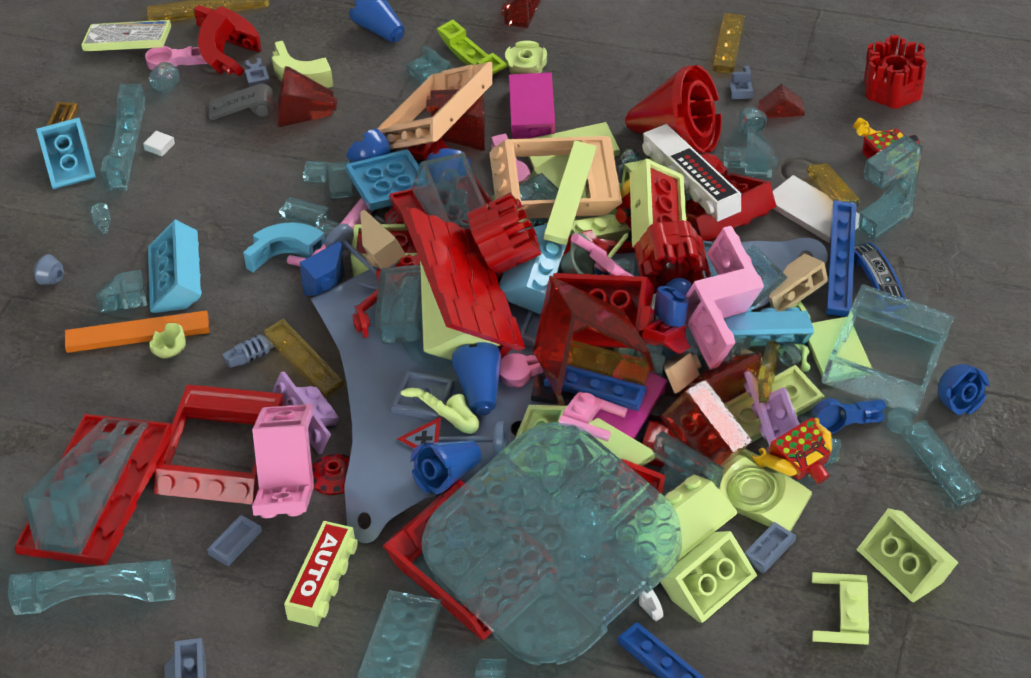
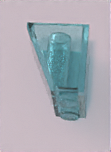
[374,265,423,344]

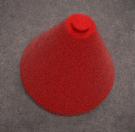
[625,65,722,154]

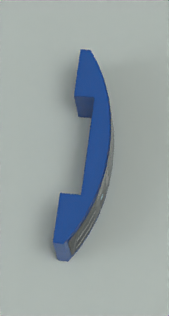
[854,242,908,314]

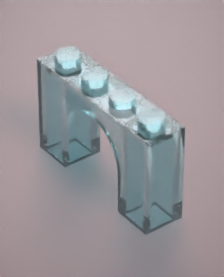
[858,135,923,240]

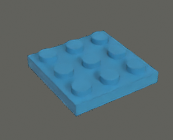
[346,149,431,211]

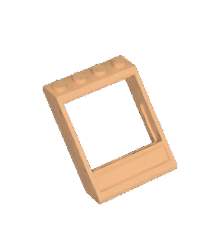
[377,62,492,150]
[489,136,622,219]

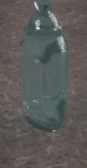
[91,203,111,234]

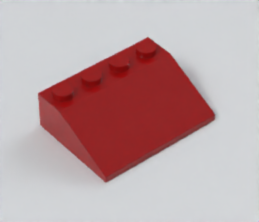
[685,173,777,244]
[542,273,654,349]

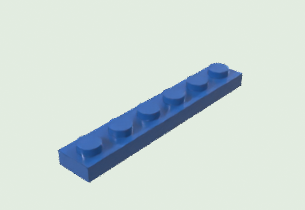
[826,200,856,317]

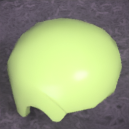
[149,323,186,359]

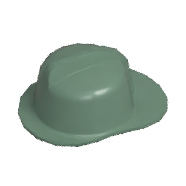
[561,232,595,275]

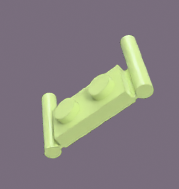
[812,572,869,645]

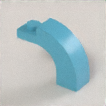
[243,223,326,272]

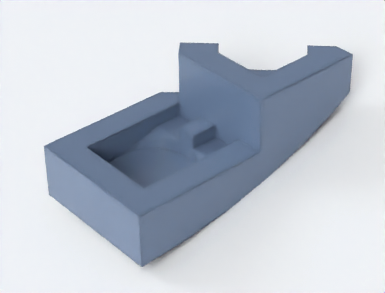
[729,66,753,99]

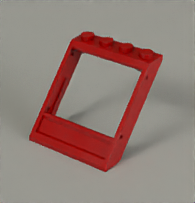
[153,384,284,504]
[383,480,559,640]

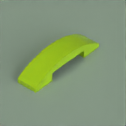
[437,19,507,75]

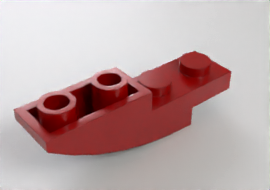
[194,5,262,53]

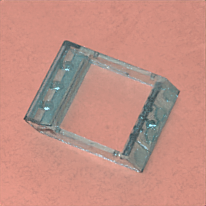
[821,284,955,416]

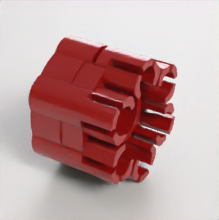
[864,35,927,109]
[467,192,542,275]
[634,220,711,294]

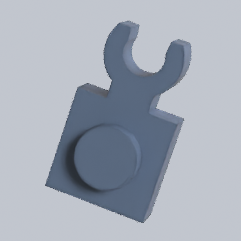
[245,58,270,87]

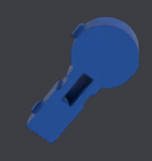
[811,398,886,435]

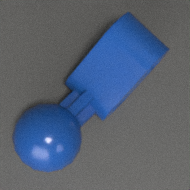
[654,278,692,327]

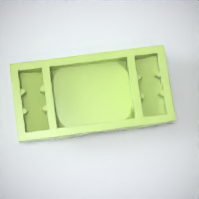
[703,452,812,532]

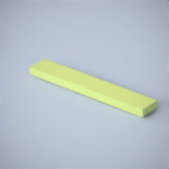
[543,141,597,245]

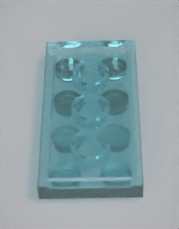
[357,590,441,678]

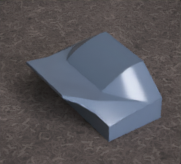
[164,638,206,678]

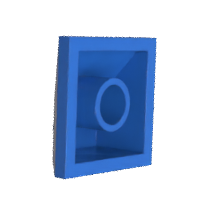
[300,242,345,296]

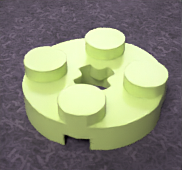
[505,41,547,74]

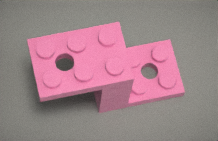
[685,226,764,369]
[252,404,314,518]

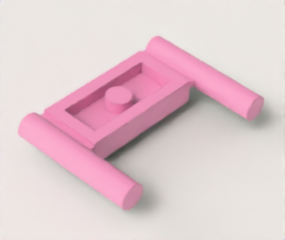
[571,233,633,276]
[558,392,628,442]

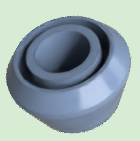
[33,254,64,285]

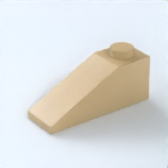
[360,210,406,272]
[769,254,828,311]
[662,349,702,393]

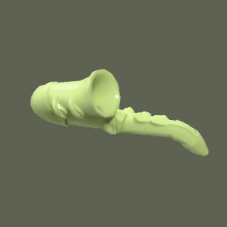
[400,387,479,434]

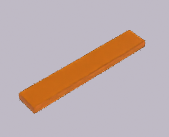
[65,311,210,353]

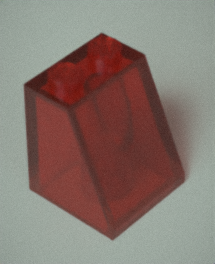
[426,89,485,151]

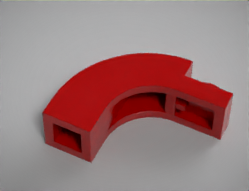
[198,9,245,77]

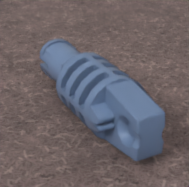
[222,328,288,368]

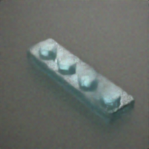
[902,420,981,506]

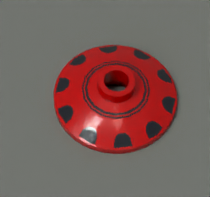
[312,454,350,495]

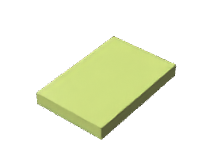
[807,316,872,383]

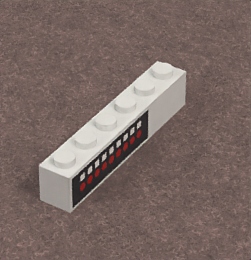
[642,124,741,221]

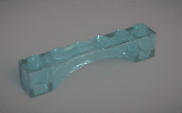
[101,84,146,191]
[8,559,176,615]

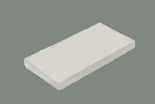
[773,175,865,243]

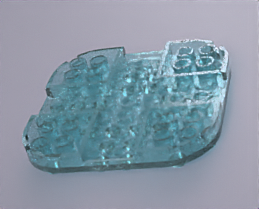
[422,422,682,665]

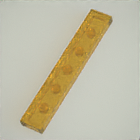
[147,0,270,21]

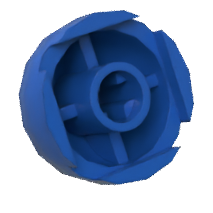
[346,129,391,163]
[938,364,989,415]

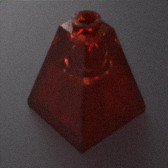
[277,66,337,127]

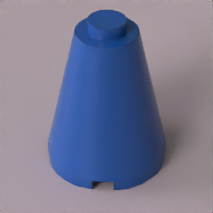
[349,0,405,42]
[452,342,501,415]
[410,440,481,494]

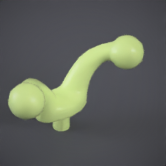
[774,343,810,372]

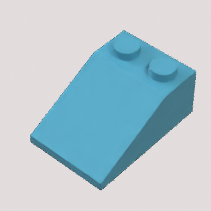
[36,118,96,189]

